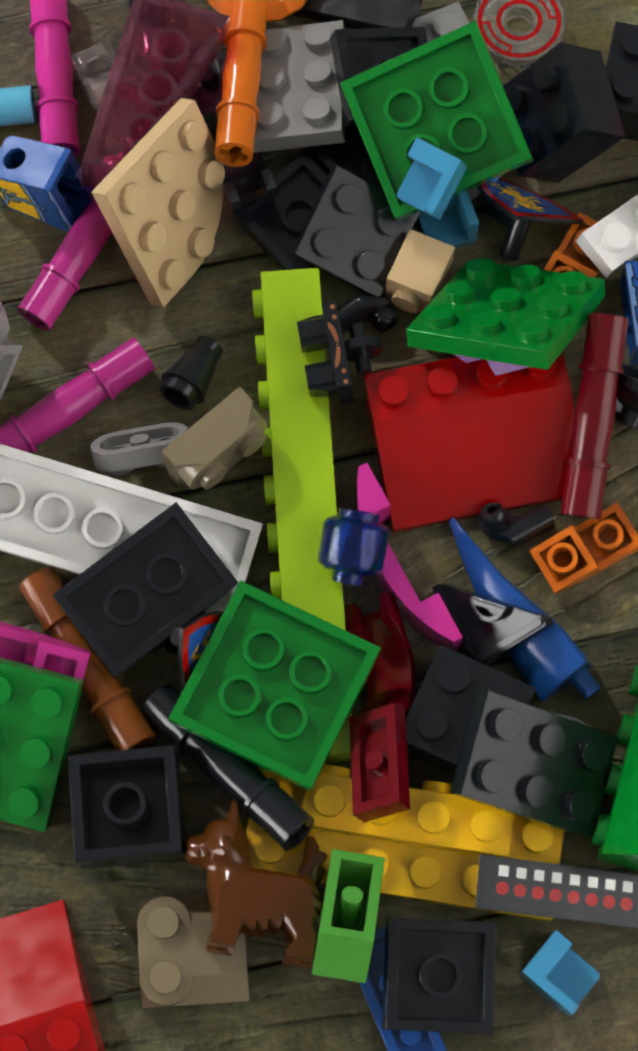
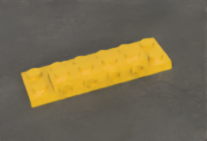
[246,764,564,922]

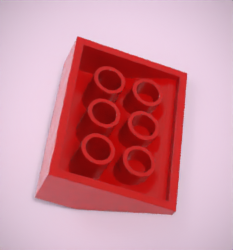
[363,351,575,533]
[0,899,105,1051]

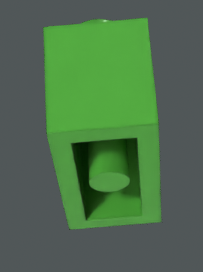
[312,849,385,984]

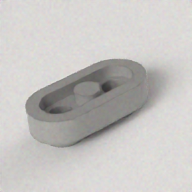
[90,422,188,476]

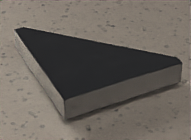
[432,583,554,665]

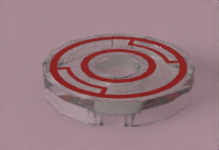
[472,0,566,69]

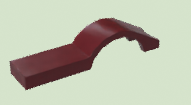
[345,591,417,822]

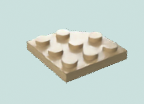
[91,98,225,307]

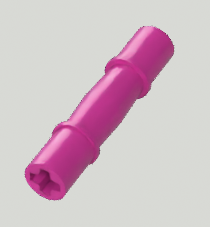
[29,0,80,157]
[17,154,126,331]
[0,337,155,454]

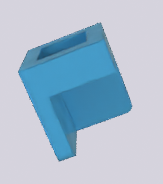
[397,137,468,221]
[417,191,479,248]
[518,930,600,1017]

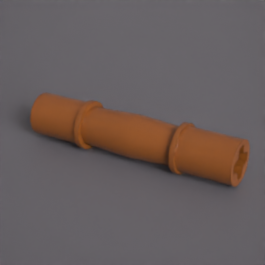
[19,567,157,751]

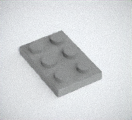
[253,20,345,153]

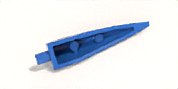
[449,517,602,703]

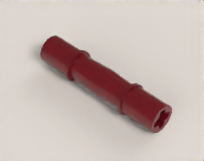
[560,313,629,519]

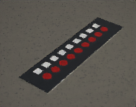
[475,854,638,928]

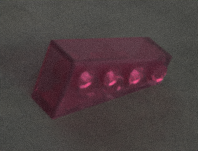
[82,0,230,189]

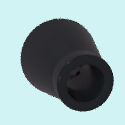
[160,336,223,410]

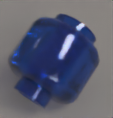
[318,507,390,586]

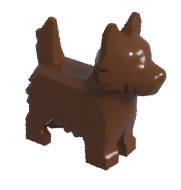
[183,801,328,969]

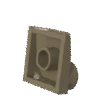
[162,386,267,490]
[137,896,250,1009]

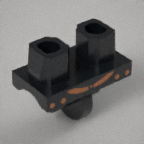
[297,301,383,405]

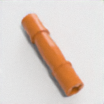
[214,0,268,167]

